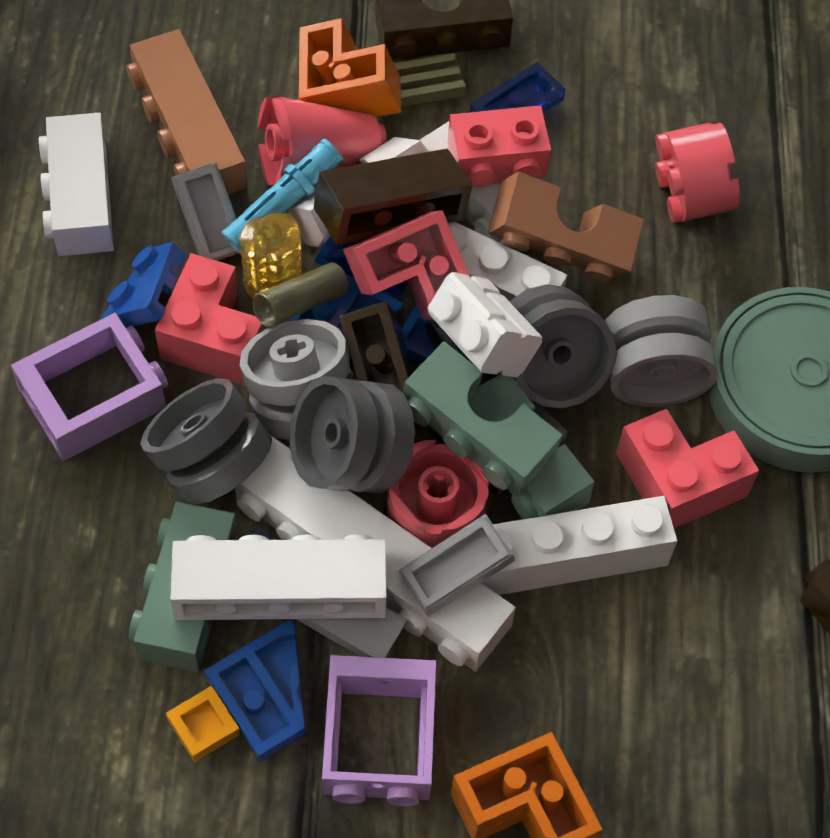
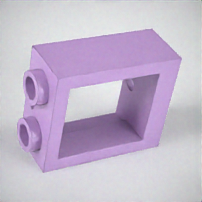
[11,313,168,461]
[322,655,436,806]

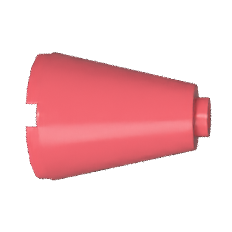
[258,96,387,185]

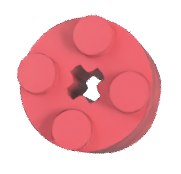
[655,121,740,223]
[386,440,489,548]

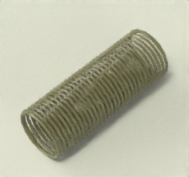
[253,262,348,327]

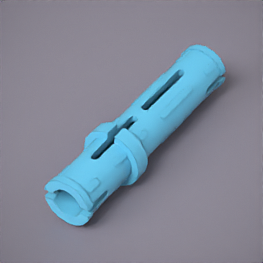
[221,138,343,254]

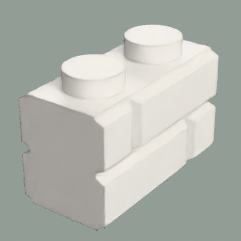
[428,272,543,377]

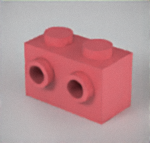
[448,105,551,187]

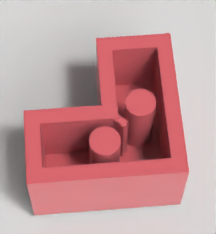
[343,210,470,320]
[155,253,264,386]
[616,409,759,529]

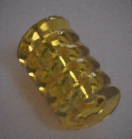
[239,212,302,305]

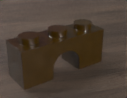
[375,0,513,59]

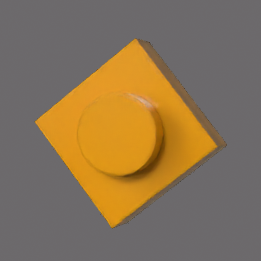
[166,686,240,763]

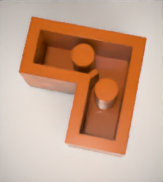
[299,18,401,118]
[450,732,603,838]

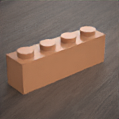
[126,29,247,195]

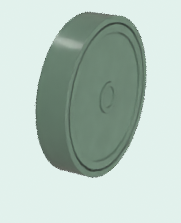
[707,287,830,473]

